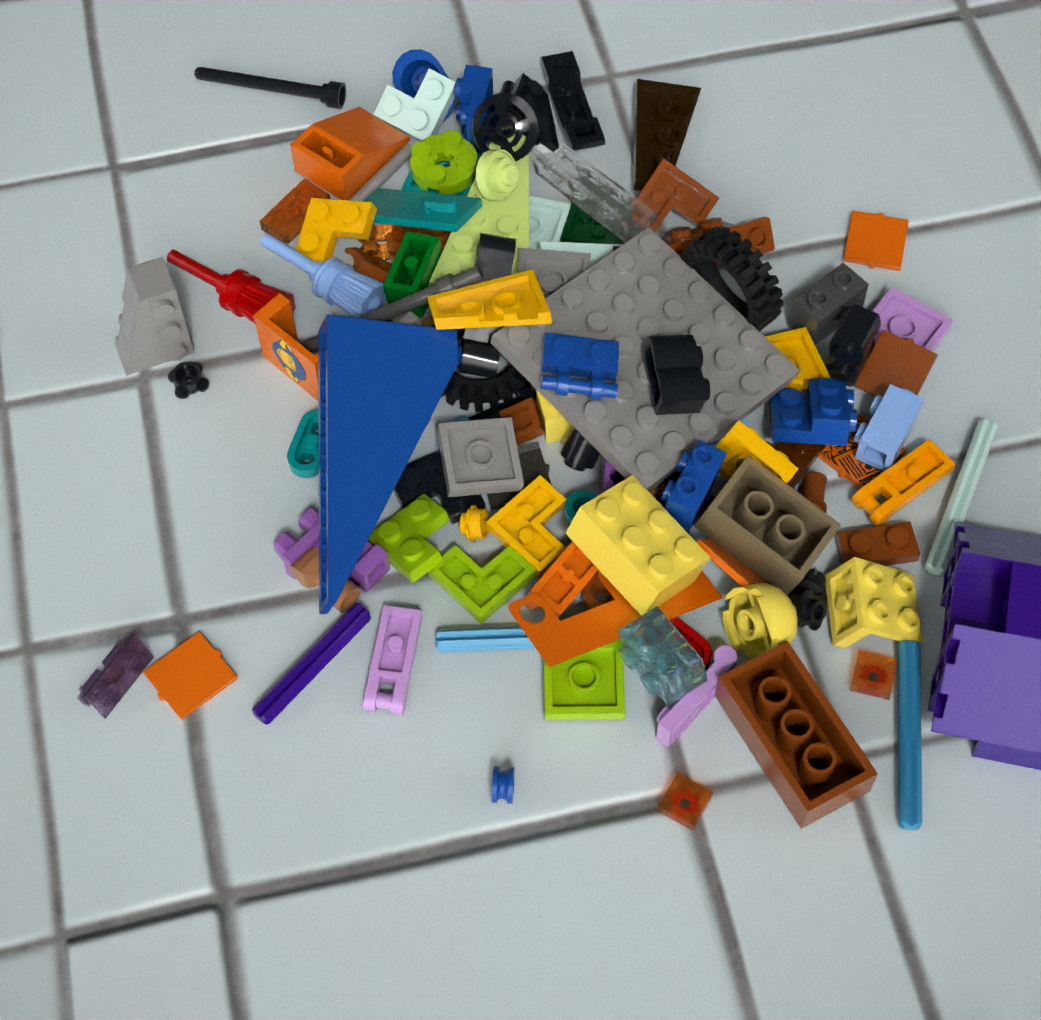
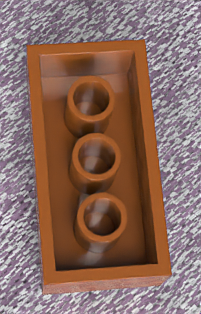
[715,641,878,829]

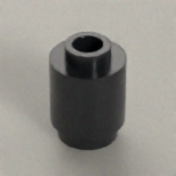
[560,426,600,471]

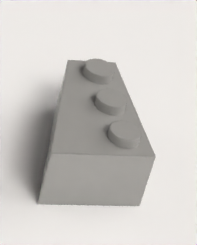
[115,257,194,376]

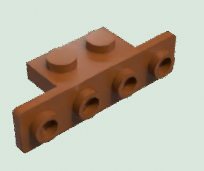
[661,216,775,267]

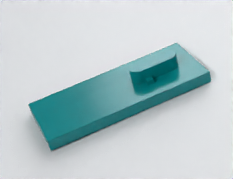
[363,188,483,232]

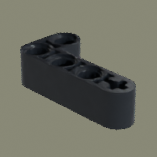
[457,232,516,378]

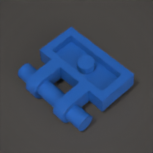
[540,332,619,401]

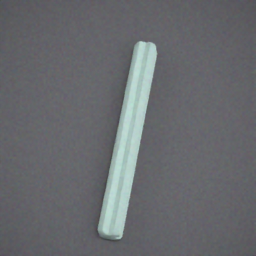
[924,418,998,576]

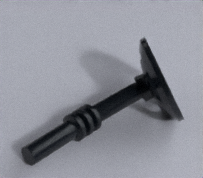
[472,80,538,161]

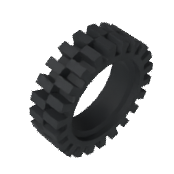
[680,226,783,332]
[432,323,531,412]

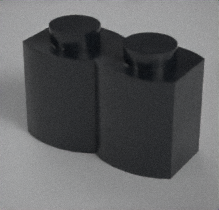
[824,304,881,387]
[643,334,710,415]

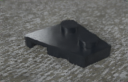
[505,73,559,156]

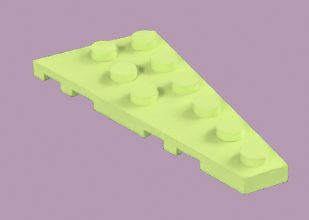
[429,133,530,286]

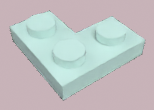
[373,68,456,141]

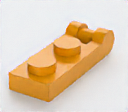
[851,439,955,526]

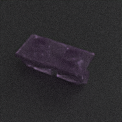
[77,633,154,718]

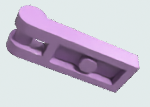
[363,605,423,716]
[656,645,738,748]

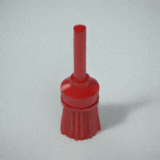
[167,249,296,324]

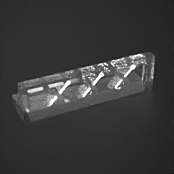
[531,143,657,243]

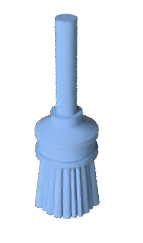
[261,233,386,318]

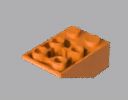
[290,107,410,200]

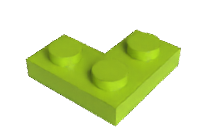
[368,494,450,583]
[428,545,536,624]

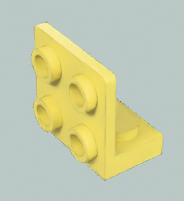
[825,557,923,648]

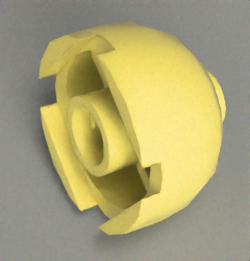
[722,583,798,661]

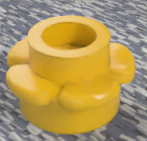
[459,505,489,543]

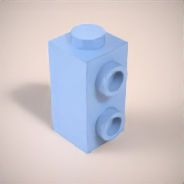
[853,384,924,471]

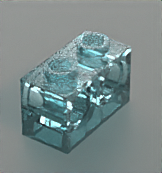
[618,606,708,706]

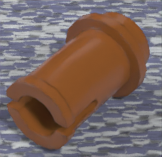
[802,471,827,513]

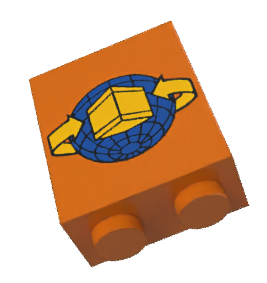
[253,293,319,401]

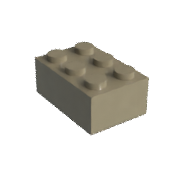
[694,455,841,595]

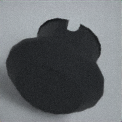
[794,569,826,595]

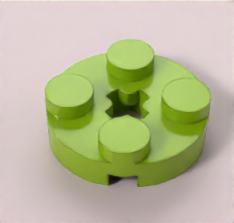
[410,130,478,195]

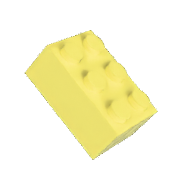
[566,475,711,617]

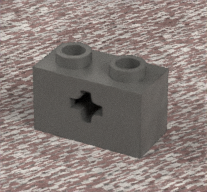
[788,263,869,345]

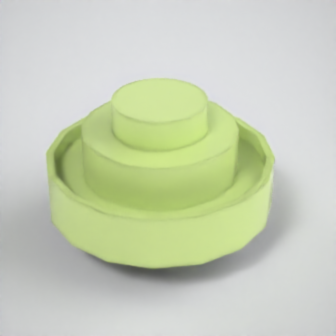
[476,149,519,201]

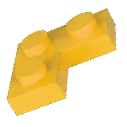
[296,198,377,263]
[486,475,567,578]

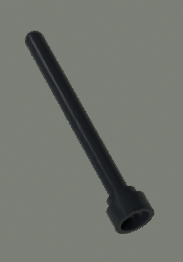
[194,67,346,109]

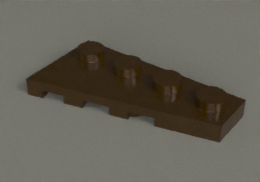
[633,79,701,191]

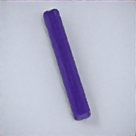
[252,603,371,725]

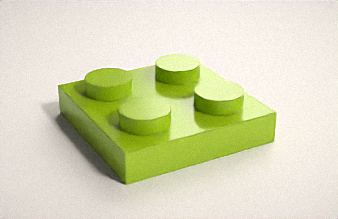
[544,640,625,721]

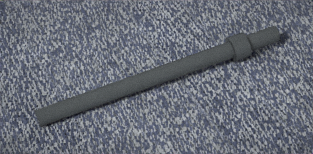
[300,265,484,353]

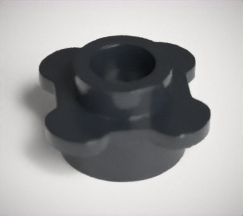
[168,362,209,399]
[792,589,827,631]

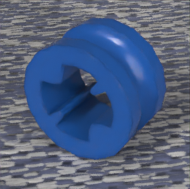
[492,766,515,804]

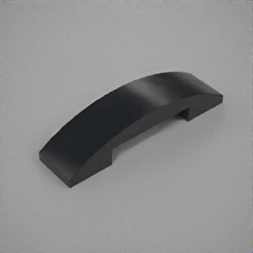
[541,51,605,151]

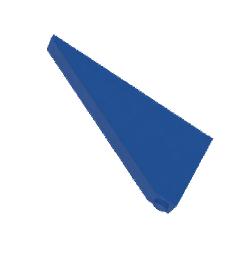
[318,314,462,614]

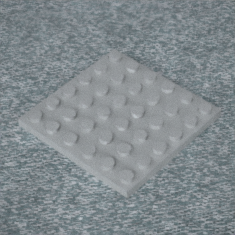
[490,227,800,492]

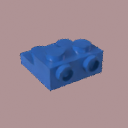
[455,65,493,153]
[769,378,857,446]
[660,440,727,534]

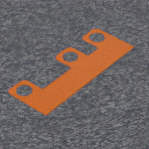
[509,570,723,667]

